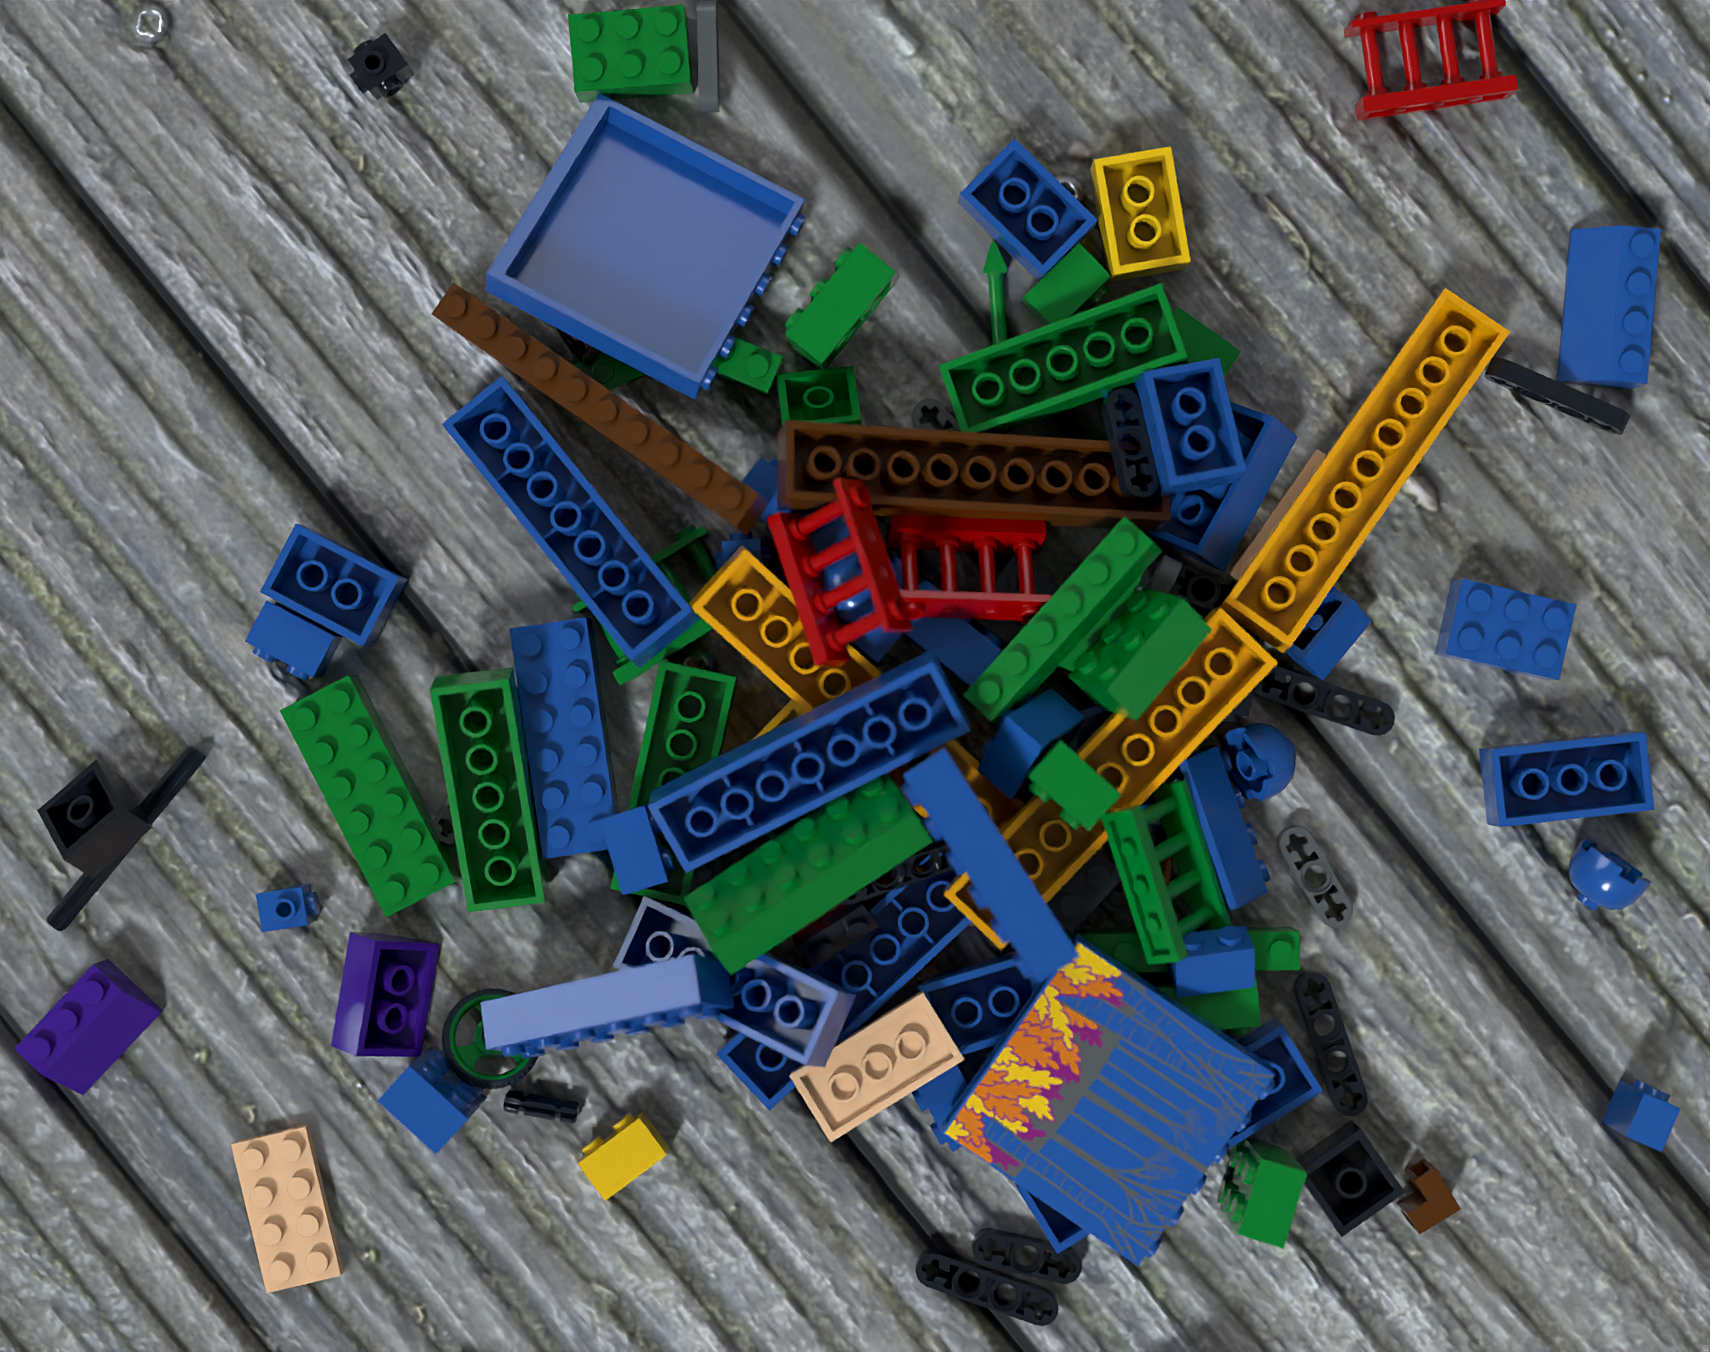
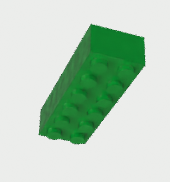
[938,283,1189,434]
[610,661,738,905]
[430,667,549,912]
[280,675,462,917]
[684,773,933,975]

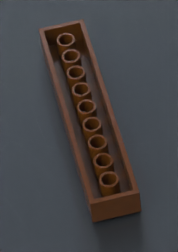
[777,420,1170,531]

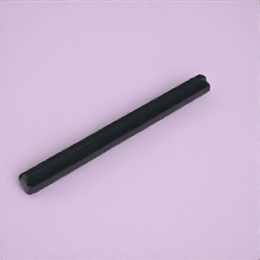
[46,746,206,932]

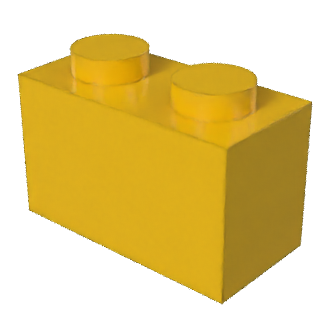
[578,1111,670,1201]

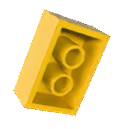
[1090,146,1191,282]

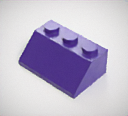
[331,932,440,1057]
[14,959,163,1095]

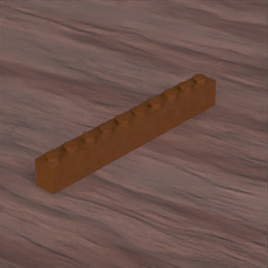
[432,282,769,535]

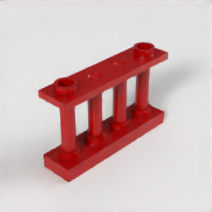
[1344,0,1518,121]
[767,478,913,666]
[885,515,1052,624]

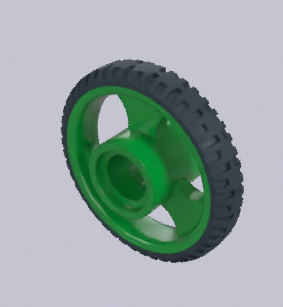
[442,988,538,1089]

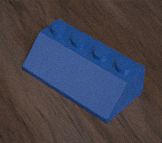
[1557,225,1661,389]
[1145,402,1298,572]
[1173,745,1270,911]

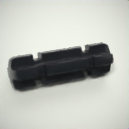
[503,1090,579,1124]

